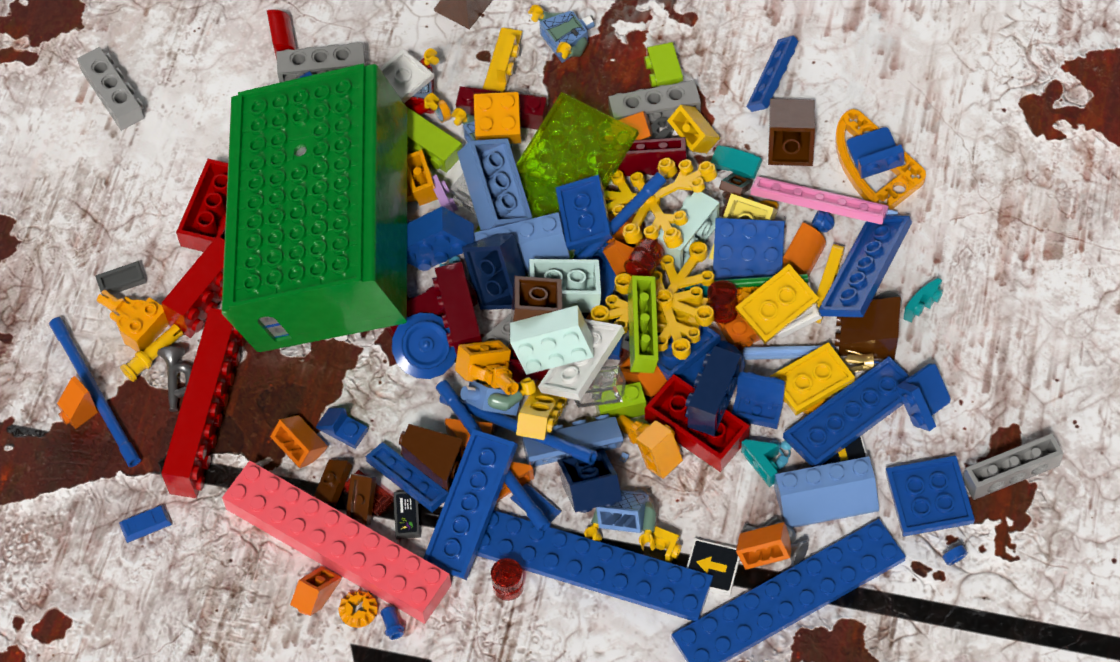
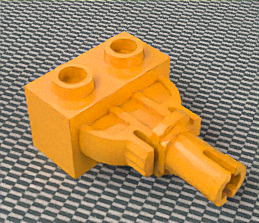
[407,149,438,206]
[97,290,169,352]
[455,340,519,395]
[617,415,683,479]

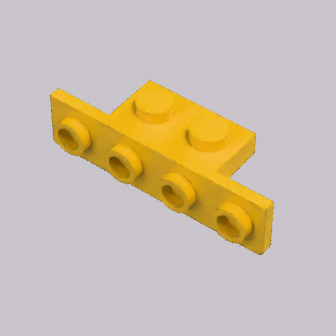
[483,28,522,92]

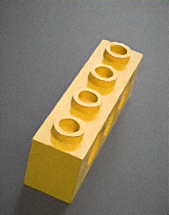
[516,380,568,440]

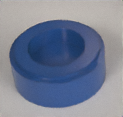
[942,545,968,566]

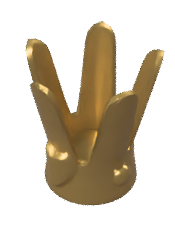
[844,349,880,372]

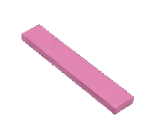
[750,176,889,225]

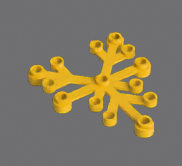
[603,158,718,248]
[590,241,715,360]

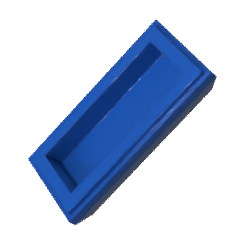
[510,482,561,523]
[119,504,172,543]

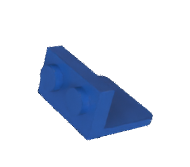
[847,127,904,179]
[896,363,951,431]
[732,372,786,429]

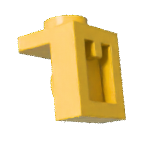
[649,526,682,563]

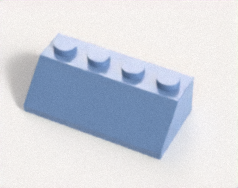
[457,138,533,231]
[474,212,571,274]
[522,414,623,467]
[774,456,879,528]

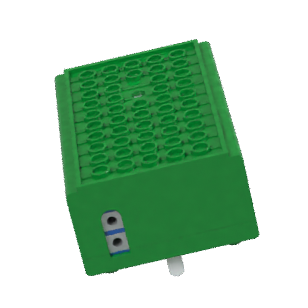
[221,63,407,352]

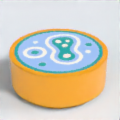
[435,99,451,123]

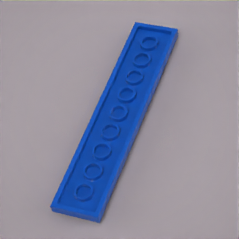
[476,510,713,622]
[671,519,906,662]

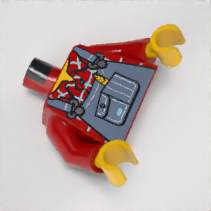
[404,48,439,115]

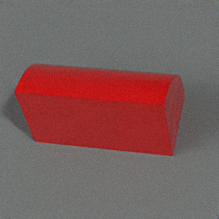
[267,10,296,60]

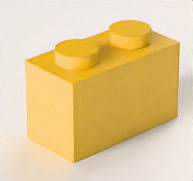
[667,104,720,154]

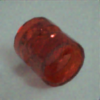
[624,238,665,276]
[707,280,738,324]
[490,558,524,601]

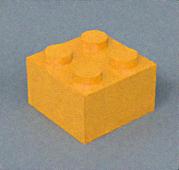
[474,92,521,144]

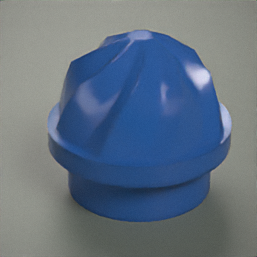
[811,210,834,232]

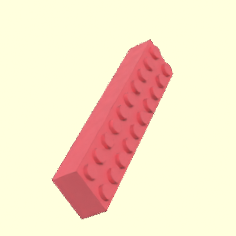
[222,460,451,624]

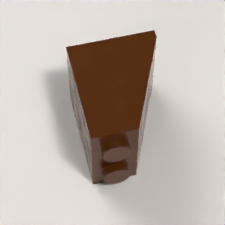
[434,0,493,30]
[768,99,815,166]
[509,276,562,349]
[834,297,901,360]
[399,424,465,493]

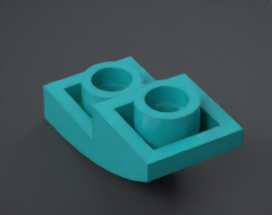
[710,145,762,179]
[903,278,943,323]

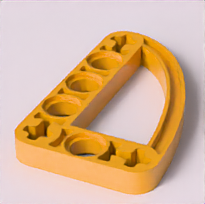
[835,109,926,210]

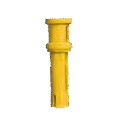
[120,324,183,382]

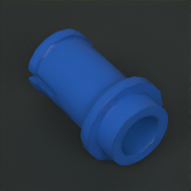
[380,606,404,640]

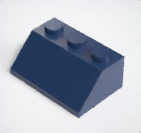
[462,234,526,310]

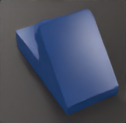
[316,408,368,449]

